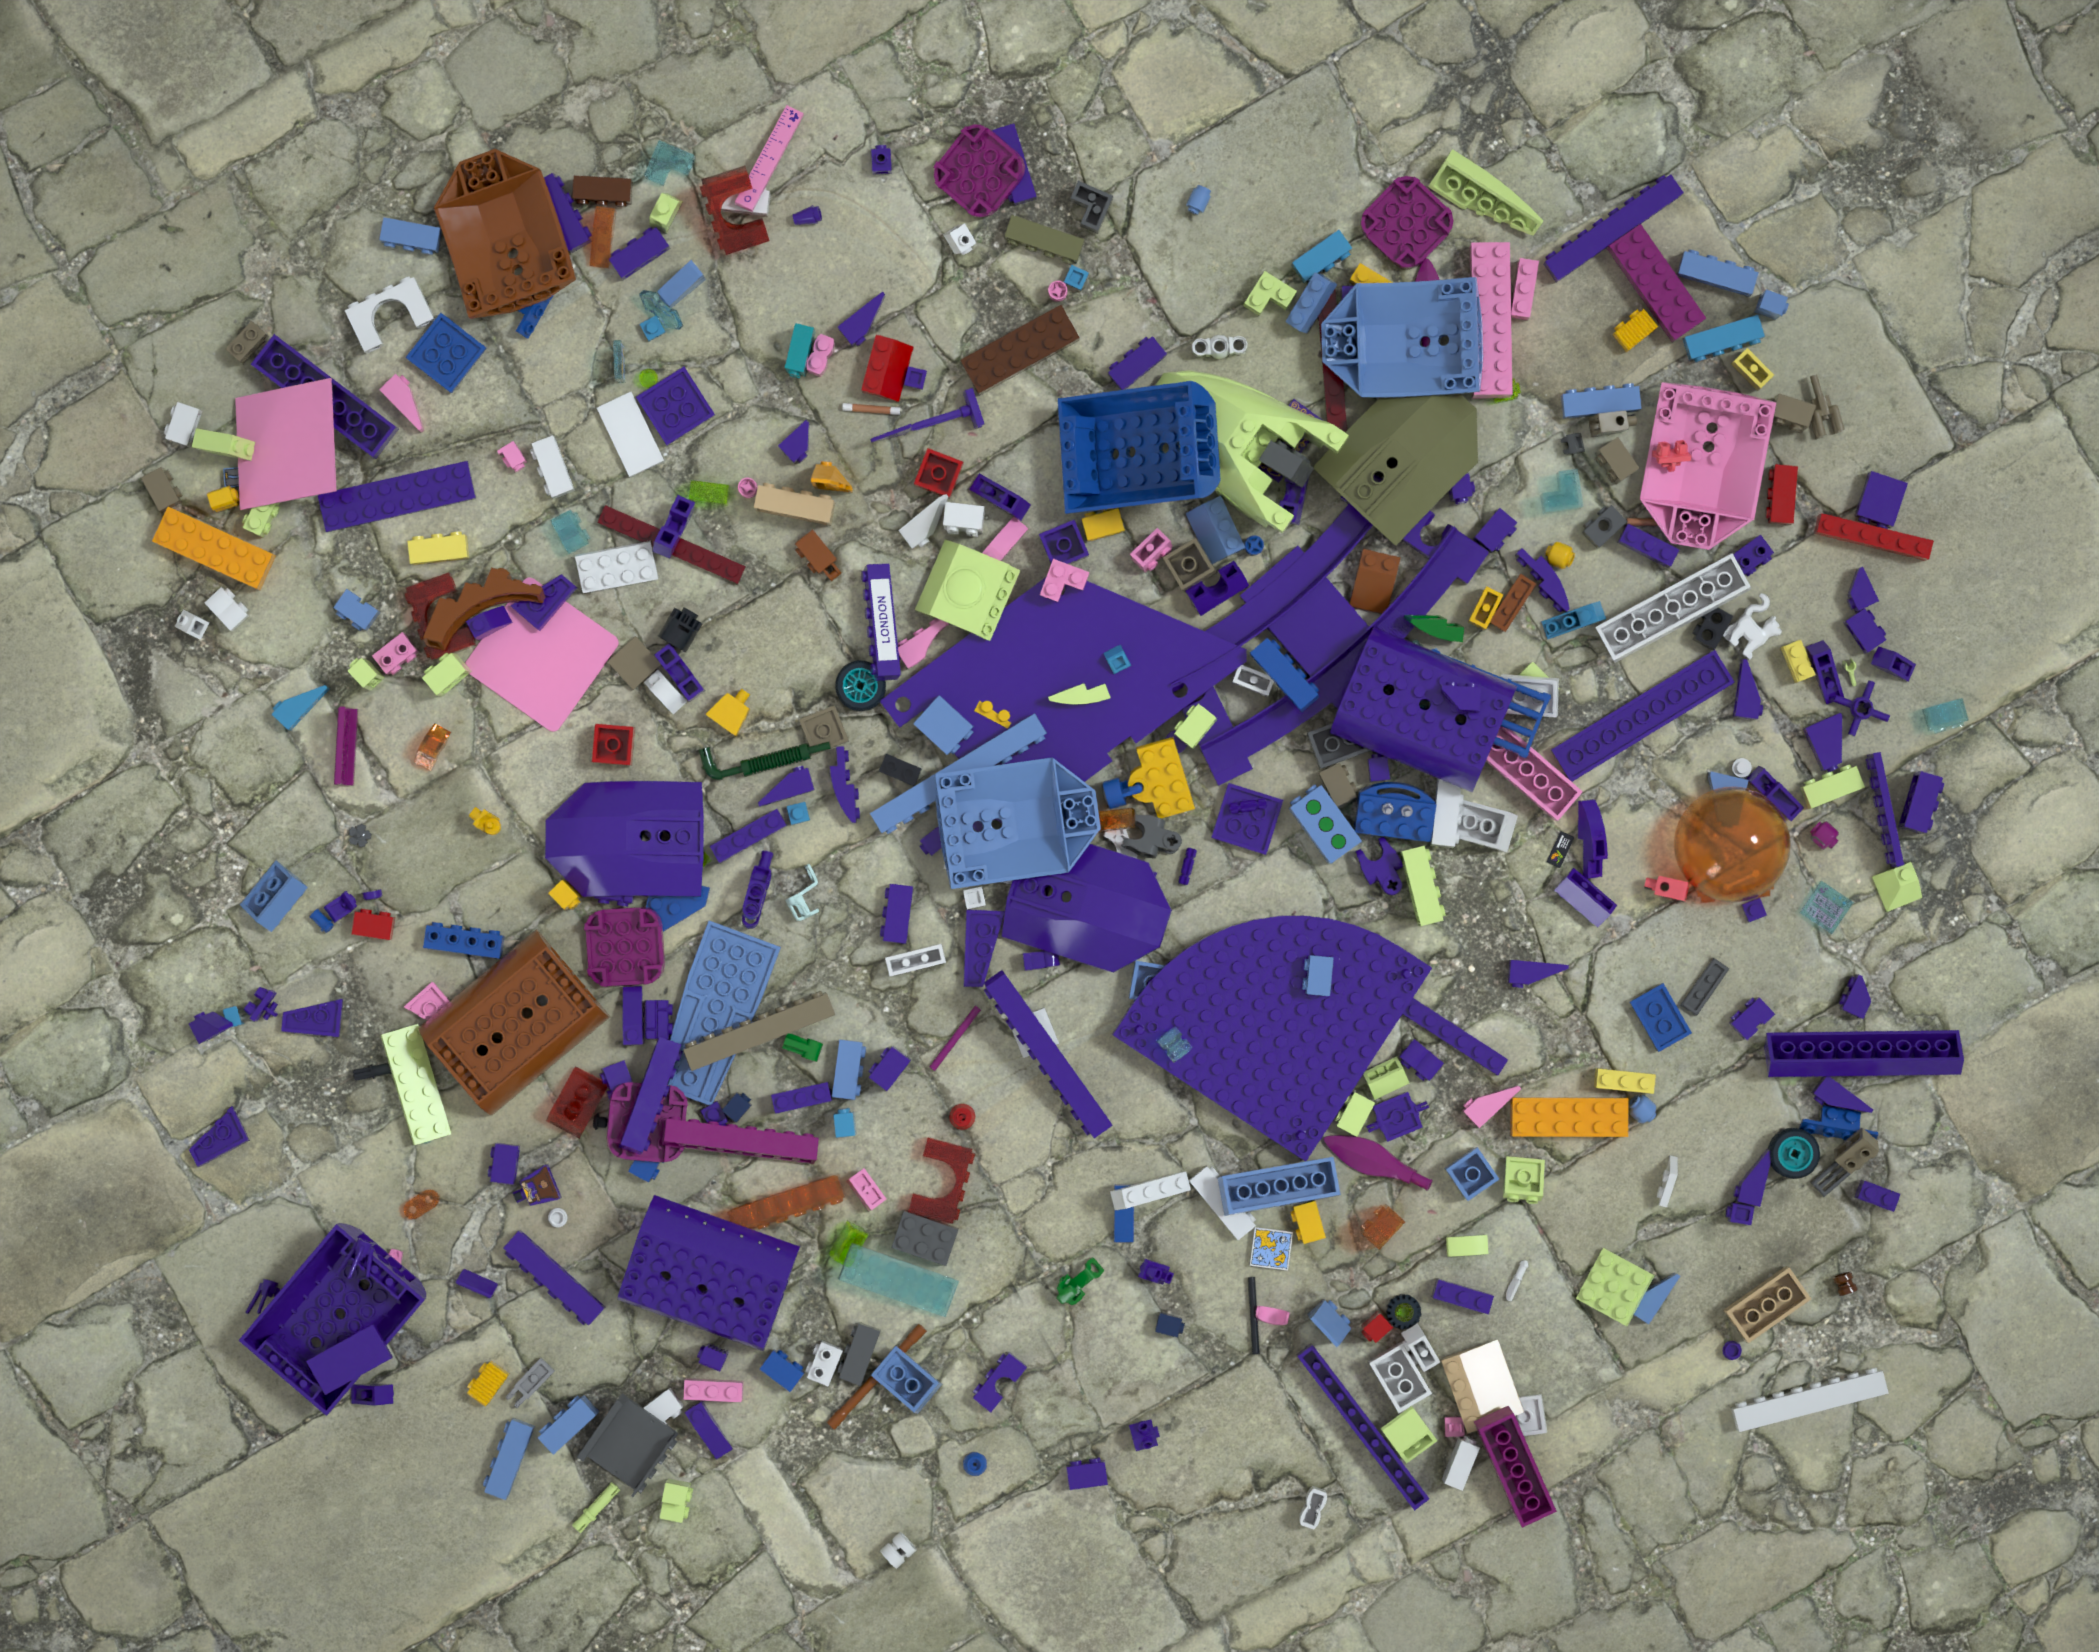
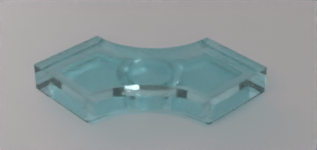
[639,290,683,330]

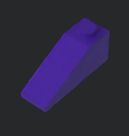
[838,291,886,347]
[969,473,1031,521]
[1806,640,1844,704]
[1733,659,1763,720]
[758,766,815,807]
[1507,960,1569,988]
[623,986,645,1045]
[1811,1076,1873,1113]
[1733,1149,1771,1207]
[685,1401,733,1460]

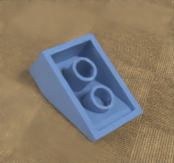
[1307,1299,1351,1347]
[871,1346,942,1414]

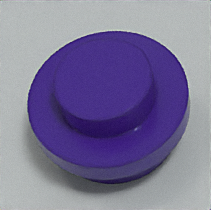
[1722,1341,1742,1360]

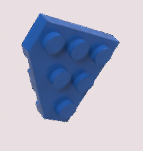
[646,886,710,932]

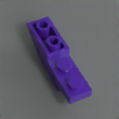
[1515,548,1570,613]
[830,746,860,823]
[1578,799,1608,879]

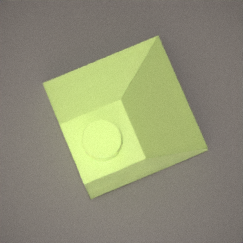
[1872,862,1922,912]

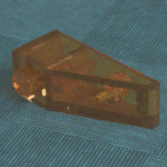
[590,206,617,269]

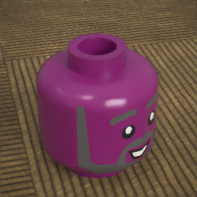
[1810,821,1839,850]

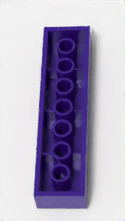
[251,334,399,459]

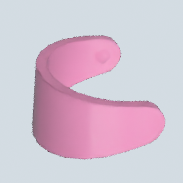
[1256,1306,1290,1325]

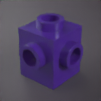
[1129,1419,1160,1451]

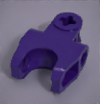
[1355,837,1404,895]

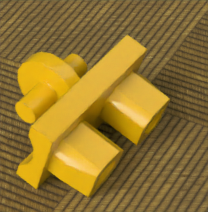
[469,807,501,835]

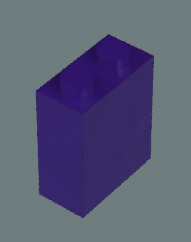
[1854,471,1908,529]

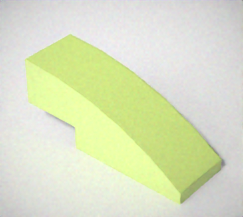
[1048,683,1111,705]

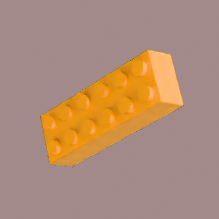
[152,507,276,590]
[1510,1097,1628,1137]

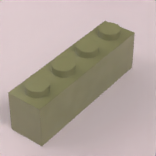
[1004,215,1084,265]

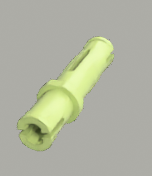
[572,1482,620,1533]

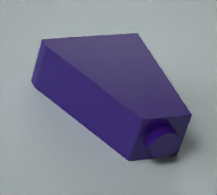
[1803,713,1842,772]

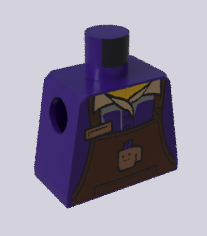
[513,1164,562,1206]

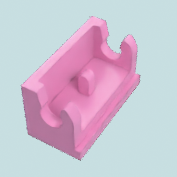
[846,1168,886,1212]

